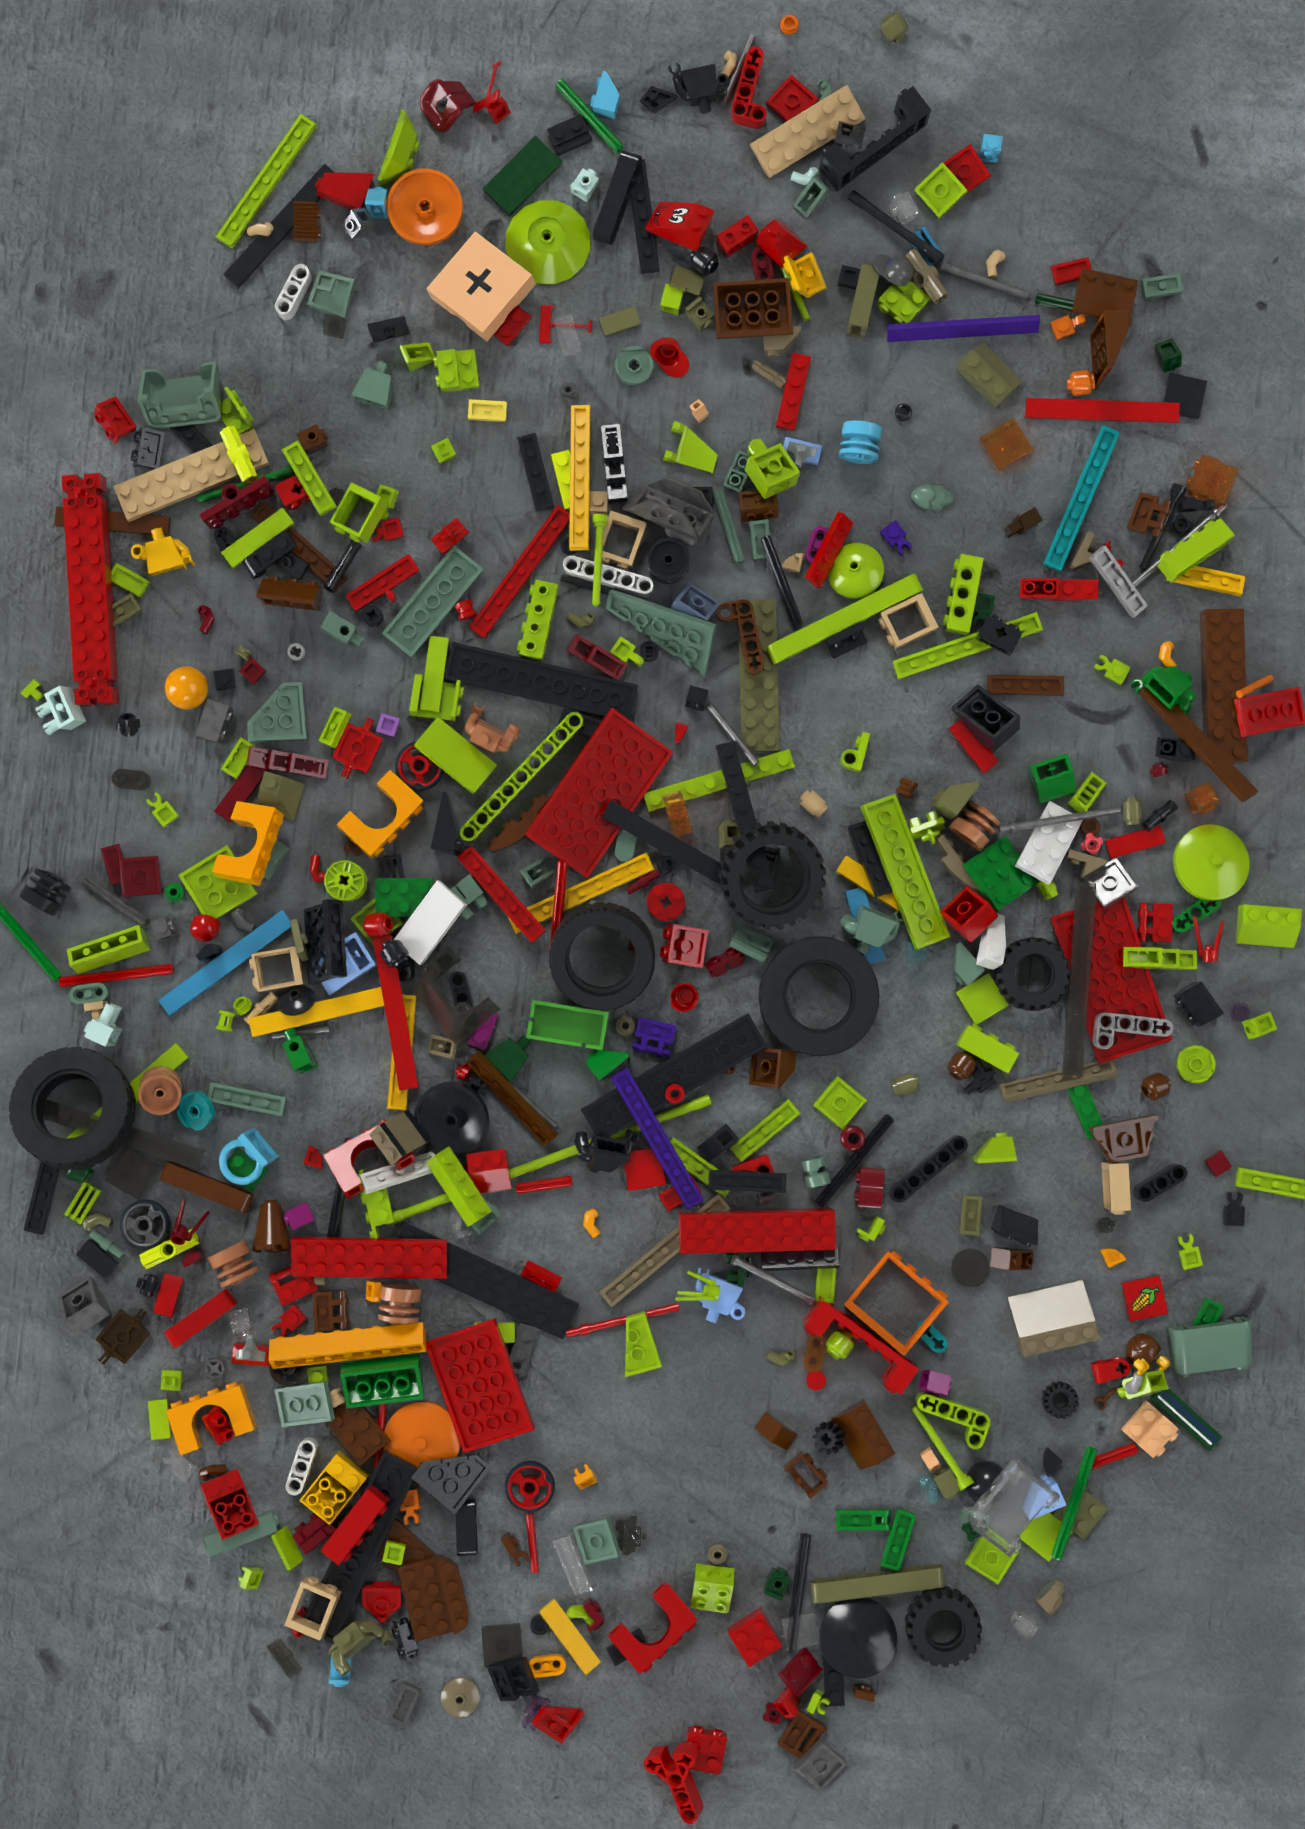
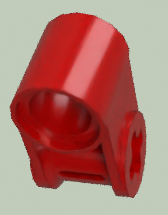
[1090,1357,1131,1384]

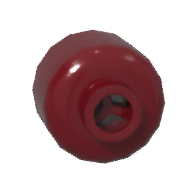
[839,1125,865,1151]

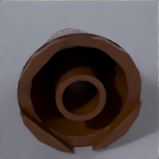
[252,1200,291,1253]

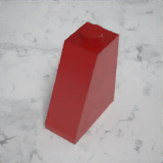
[315,173,374,211]

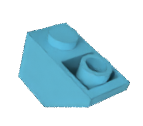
[590,71,620,120]

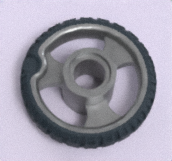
[120,1199,170,1250]

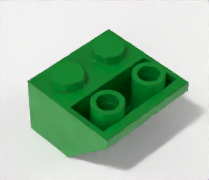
[1027,754,1076,804]

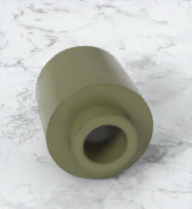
[1122,797,1143,826]
[890,1073,921,1097]

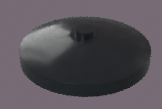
[414,1081,490,1158]
[819,1597,897,1679]

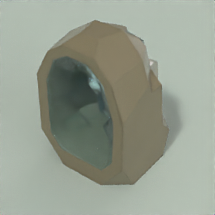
[1035,1579,1064,1615]

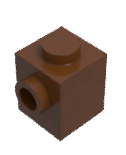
[296,424,328,456]

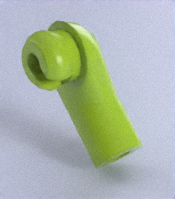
[566,1605,594,1625]

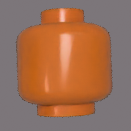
[1066,370,1095,396]

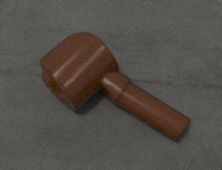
[1094,1386,1117,1410]

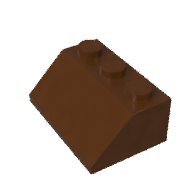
[1072,268,1138,318]
[256,576,322,611]
[831,1399,896,1470]

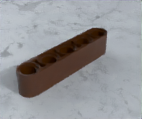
[159,1161,254,1213]

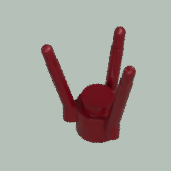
[170,1198,210,1245]

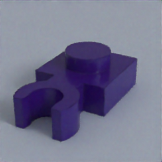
[880,520,912,556]

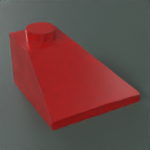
[755,219,807,268]

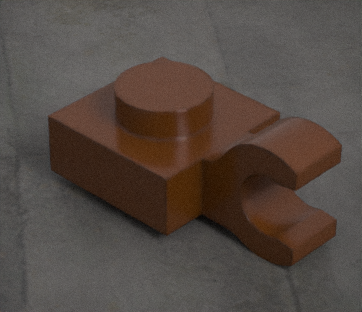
[501,1531,529,1567]

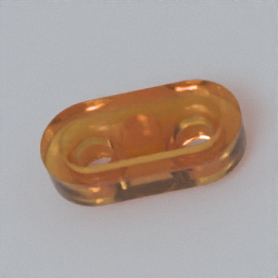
[803,1335,826,1372]

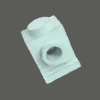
[570,169,599,202]

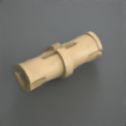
[243,991,278,1024]

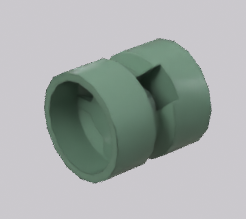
[801,1156,831,1188]

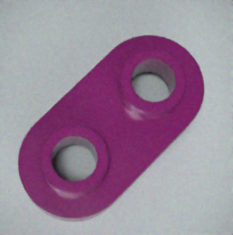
[805,526,828,564]

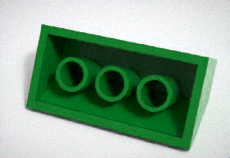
[340,1353,424,1409]

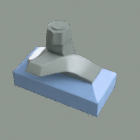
[783,437,822,468]

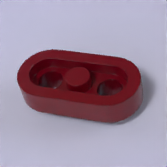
[751,247,774,280]

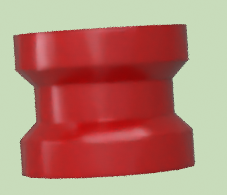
[455,600,477,621]

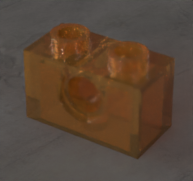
[1184,782,1220,815]
[662,791,693,837]

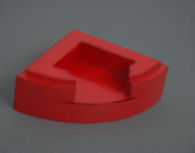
[303,1145,323,1169]

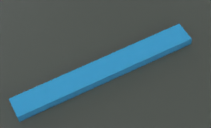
[158,910,291,1016]

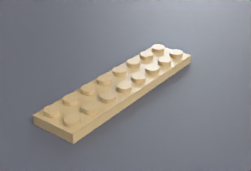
[113,429,270,522]

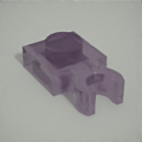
[521,1695,551,1731]

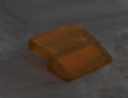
[980,418,1034,471]

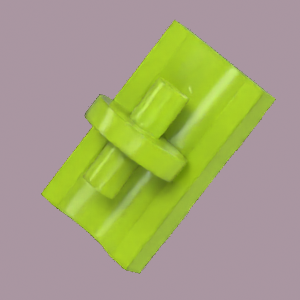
[910,811,945,844]

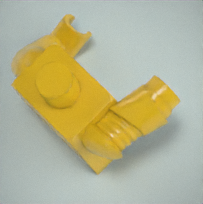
[131,528,195,576]

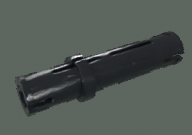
[324,540,362,593]

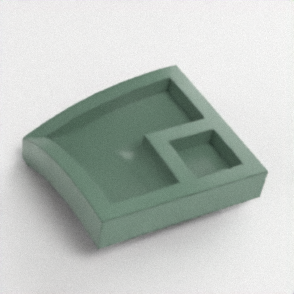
[307,270,356,321]

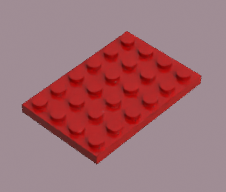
[426,1318,535,1453]

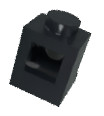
[685,685,709,712]

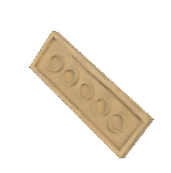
[750,85,866,179]

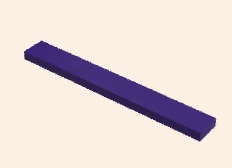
[887,315,1040,342]
[610,1067,704,1210]

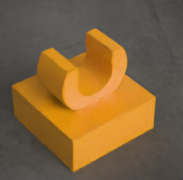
[365,1280,384,1302]
[573,1464,598,1490]

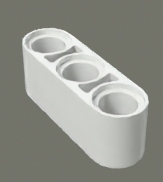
[275,264,312,320]
[286,1437,318,1495]

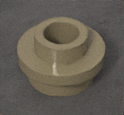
[616,1017,635,1036]
[708,1544,727,1564]

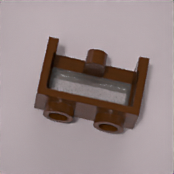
[784,1451,828,1499]

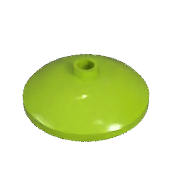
[827,543,884,599]

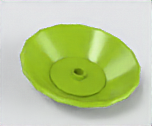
[505,200,590,284]

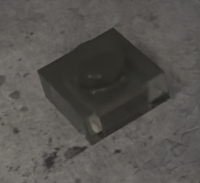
[323,315,347,339]

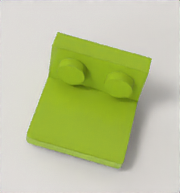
[221,387,254,435]

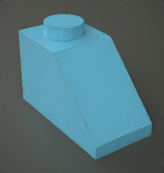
[365,187,389,218]

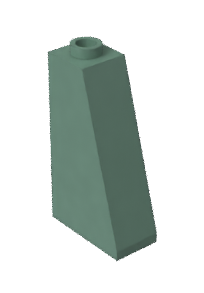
[201,1510,279,1557]

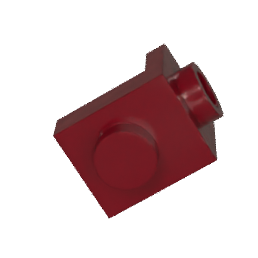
[583,1597,604,1633]

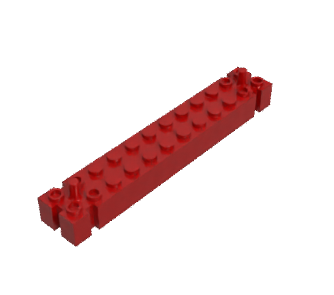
[62,473,119,707]

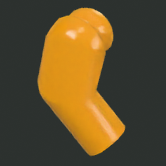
[1159,641,1177,668]
[583,1208,601,1238]

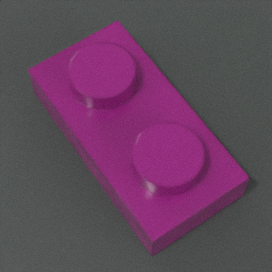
[467,1008,499,1050]

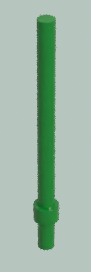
[197,465,295,503]

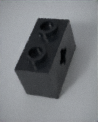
[976,615,1023,656]

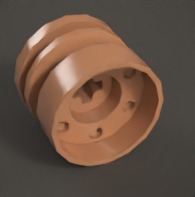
[949,801,1001,851]
[208,1240,259,1288]
[378,1284,422,1324]

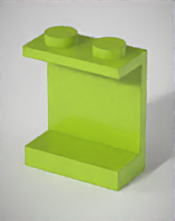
[409,674,464,722]

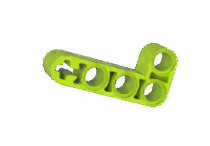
[915,1391,990,1449]

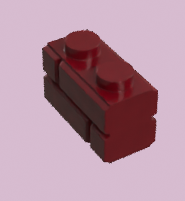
[292,1513,339,1555]

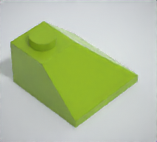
[972,1132,1017,1163]

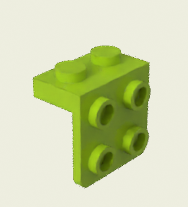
[691,1563,735,1613]

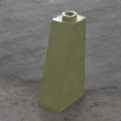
[846,263,879,339]

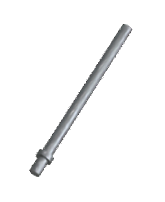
[1132,502,1228,588]
[998,806,1121,833]

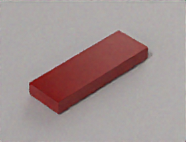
[948,720,999,774]
[1104,825,1166,859]

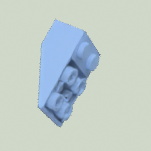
[315,932,377,996]

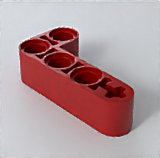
[731,46,767,129]
[163,1288,238,1349]

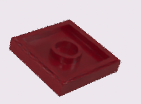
[119,856,162,898]

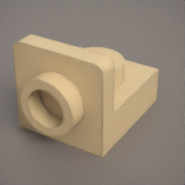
[589,491,608,518]

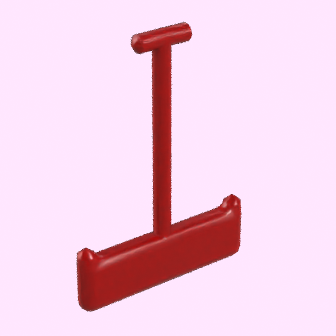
[473,61,501,113]
[539,304,592,344]

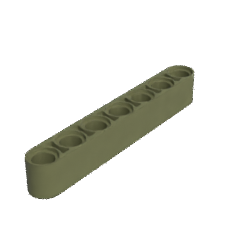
[810,1564,945,1603]

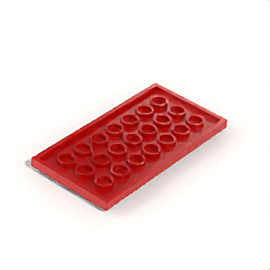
[524,708,673,878]
[1050,897,1172,1064]

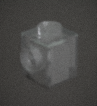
[889,191,919,225]

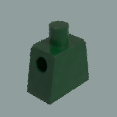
[485,1034,532,1082]

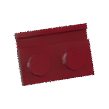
[778,1647,823,1697]

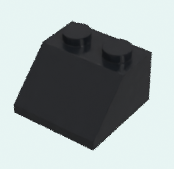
[1174,981,1224,1027]

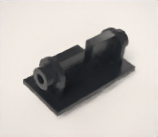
[391,1617,419,1661]

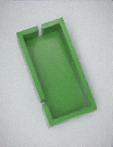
[526,1000,609,1051]

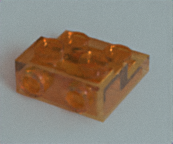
[1186,455,1239,506]

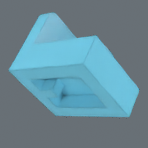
[329,1656,351,1687]

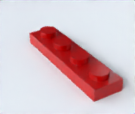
[776,352,811,431]
[805,512,854,588]

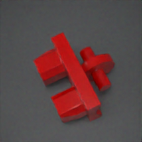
[431,518,469,555]
[202,1405,235,1446]

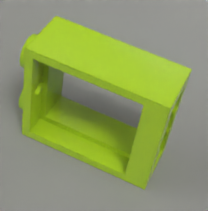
[330,482,389,543]

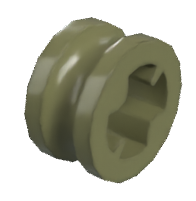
[234,644,254,661]

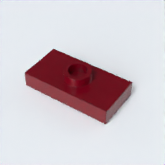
[100,844,124,886]

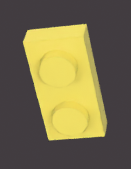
[468,399,507,422]

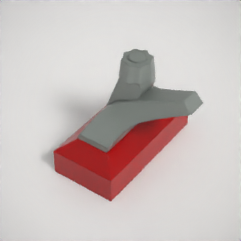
[232,1335,270,1366]

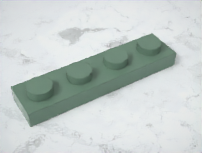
[208,1082,287,1116]

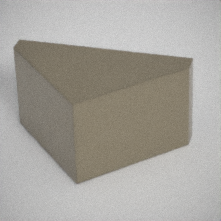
[427,1034,460,1059]

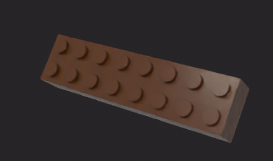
[1200,609,1248,765]

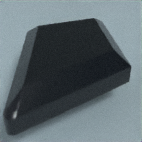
[640,86,678,113]

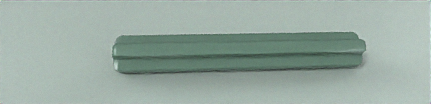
[713,490,744,564]

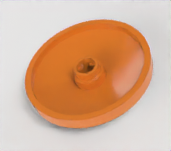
[387,168,463,246]
[383,1401,461,1466]

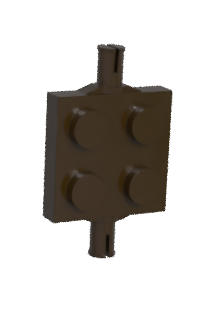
[95,1308,151,1365]

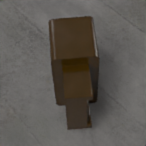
[1004,506,1043,538]

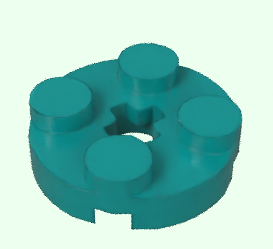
[177,1091,216,1131]

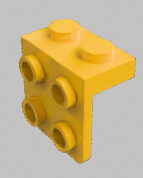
[783,252,827,298]

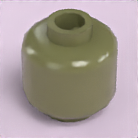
[880,12,908,43]

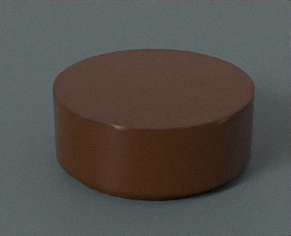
[1080,818,1100,836]

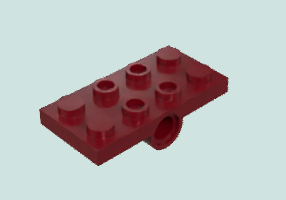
[199,475,275,529]

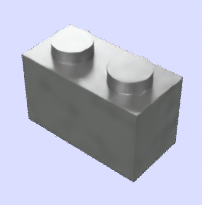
[195,699,234,744]

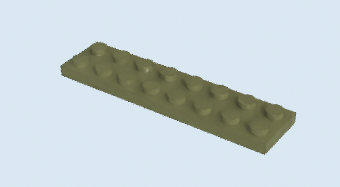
[738,599,780,752]

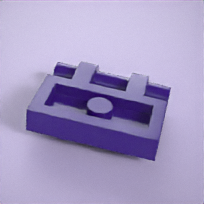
[632,1017,676,1057]

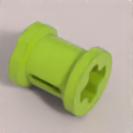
[215,1010,236,1032]

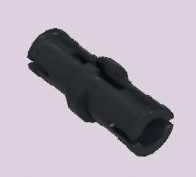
[1141,800,1178,832]

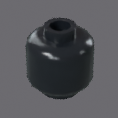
[690,246,719,275]
[380,939,409,969]

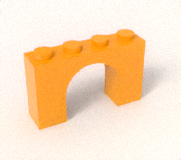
[337,770,424,859]
[212,801,284,886]
[166,1381,258,1455]

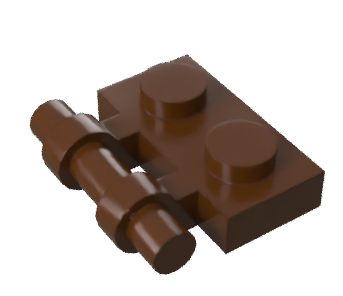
[1127,492,1172,538]
[313,1290,349,1332]

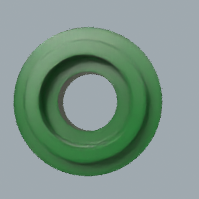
[165,883,184,902]

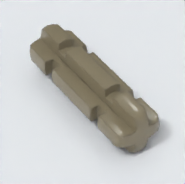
[752,359,786,388]

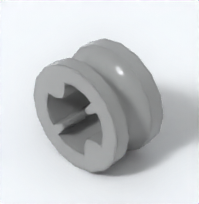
[287,643,306,661]

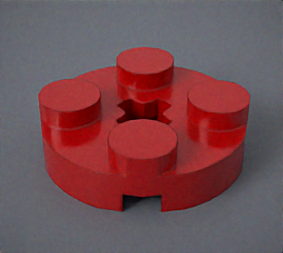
[647,883,685,921]

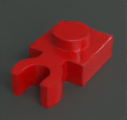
[371,517,405,542]
[272,1304,307,1337]

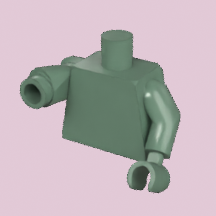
[840,904,903,954]

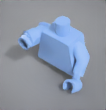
[696,1268,746,1323]

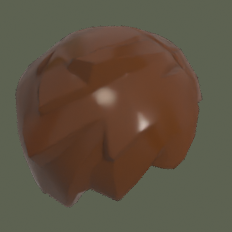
[1126,1333,1161,1366]

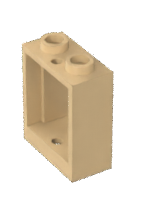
[602,511,647,570]
[878,593,938,650]
[249,946,306,992]
[1101,1161,1131,1215]
[284,1576,341,1641]

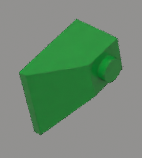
[585,1050,630,1081]

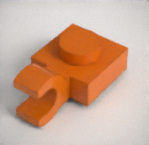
[1050,314,1086,341]

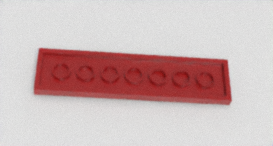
[291,1237,447,1279]

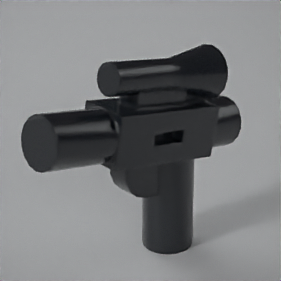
[963,1059,997,1095]

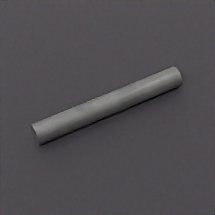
[271,1025,330,1039]

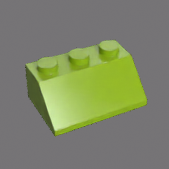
[1236,904,1302,948]

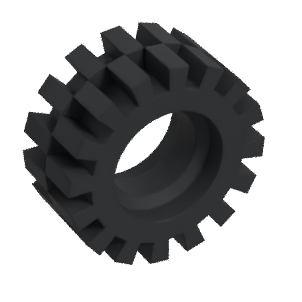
[1042,1381,1079,1419]

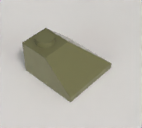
[258,771,305,821]

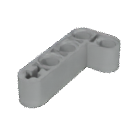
[1092,1013,1173,1049]

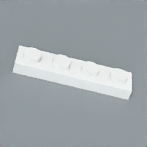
[360,1152,435,1194]

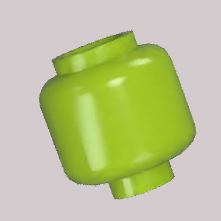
[826,1330,854,1360]

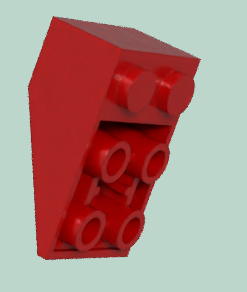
[200,1469,259,1540]

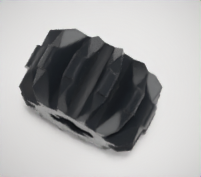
[812,1420,846,1455]

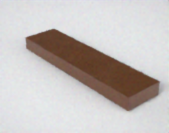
[987,675,1064,696]

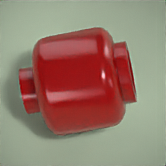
[363,912,393,938]

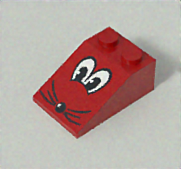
[645,201,715,251]

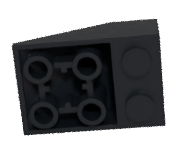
[991,1205,1038,1247]

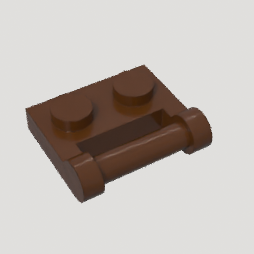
[777,1709,828,1758]

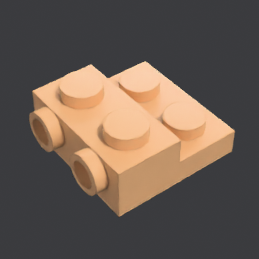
[1121,1400,1178,1458]

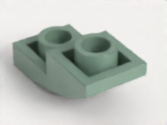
[723,450,750,492]

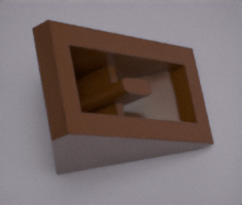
[755,1411,797,1450]

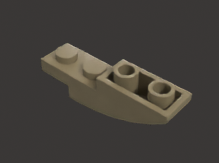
[935,835,982,894]

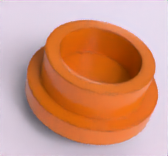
[780,15,799,35]

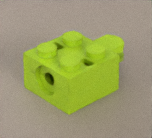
[745,439,800,499]

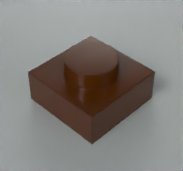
[853,1683,876,1702]

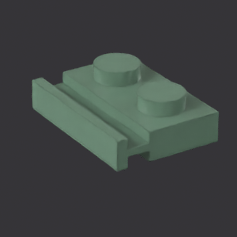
[729,924,774,963]

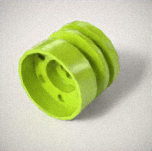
[324,860,369,902]

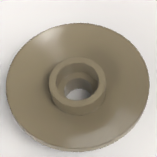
[441,1677,480,1717]

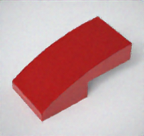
[153,1273,184,1318]

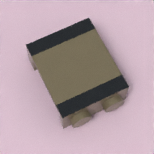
[369,1109,430,1166]

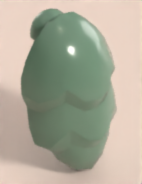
[911,484,954,511]

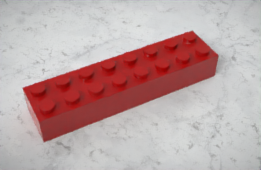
[678,1208,836,1254]

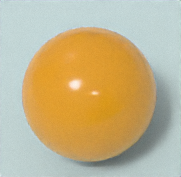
[165,666,208,709]

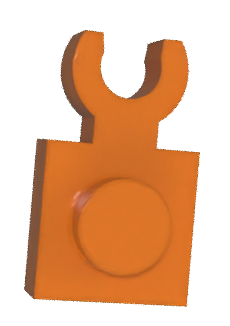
[400,1488,421,1525]

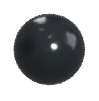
[966,1461,1009,1506]

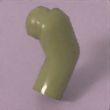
[83,1213,113,1231]

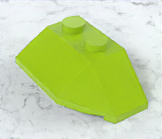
[377,109,420,188]

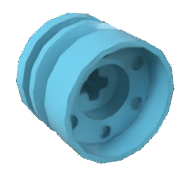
[838,421,883,464]

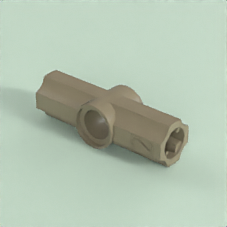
[904,248,949,305]

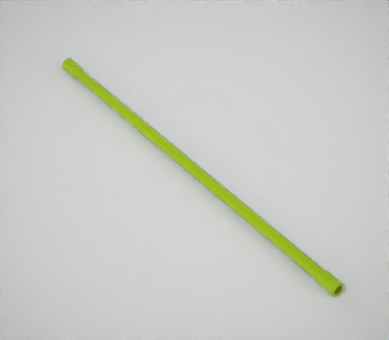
[386,1094,712,1226]

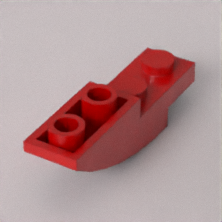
[1020,578,1099,602]

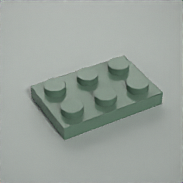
[274,1381,335,1427]

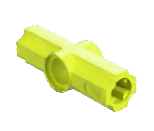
[220,426,258,484]
[139,1229,200,1270]

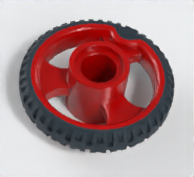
[395,742,444,791]
[505,1461,555,1512]

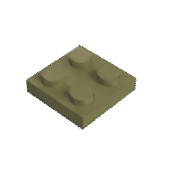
[1052,1487,1108,1539]

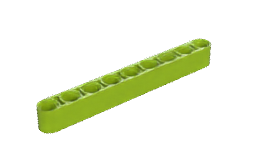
[765,573,924,665]
[460,712,584,841]

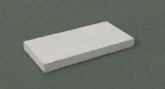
[393,881,467,965]

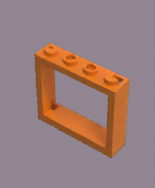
[844,1251,949,1356]

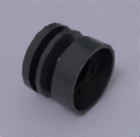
[19,868,72,916]

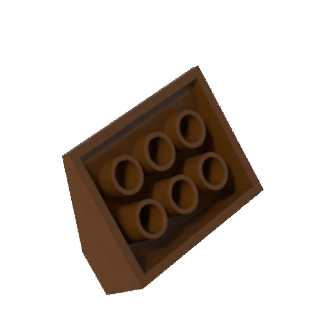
[713,278,793,339]
[1090,309,1132,390]

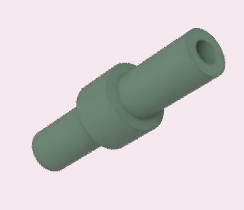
[89,1230,125,1259]

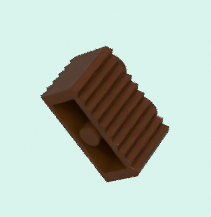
[293,201,321,244]

